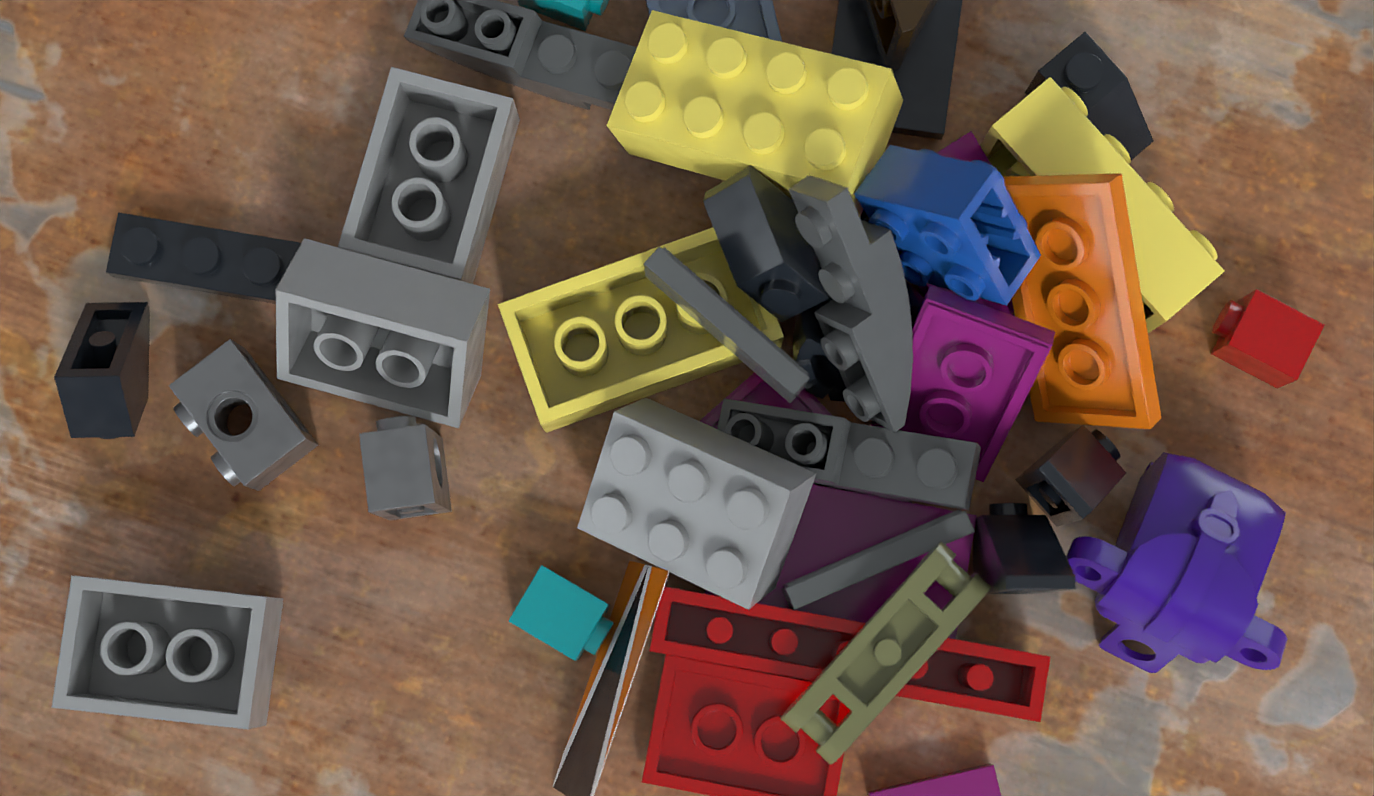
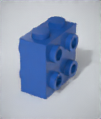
[854,145,1041,305]

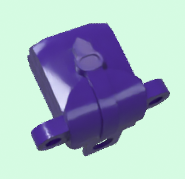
[1066,452,1287,673]

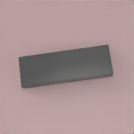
[644,247,809,403]
[782,509,975,610]

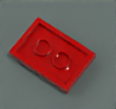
[642,654,851,796]

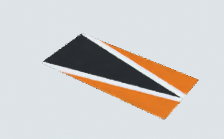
[553,561,669,796]

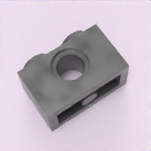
[169,339,318,491]
[359,416,452,520]

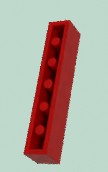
[649,587,1051,722]

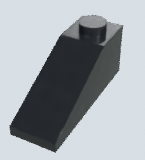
[973,503,1076,594]

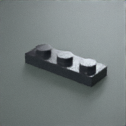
[106,212,301,304]

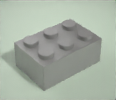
[338,67,520,284]
[276,238,490,428]
[577,398,817,610]
[51,575,284,730]

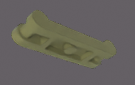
[780,541,991,765]

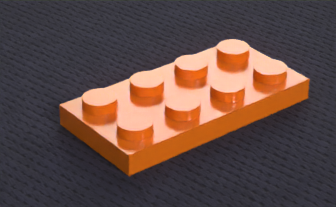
[1003,173,1162,429]

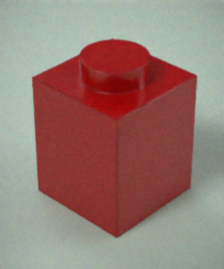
[1211,289,1325,388]

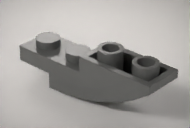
[404,0,637,110]
[789,175,913,433]
[717,398,981,511]

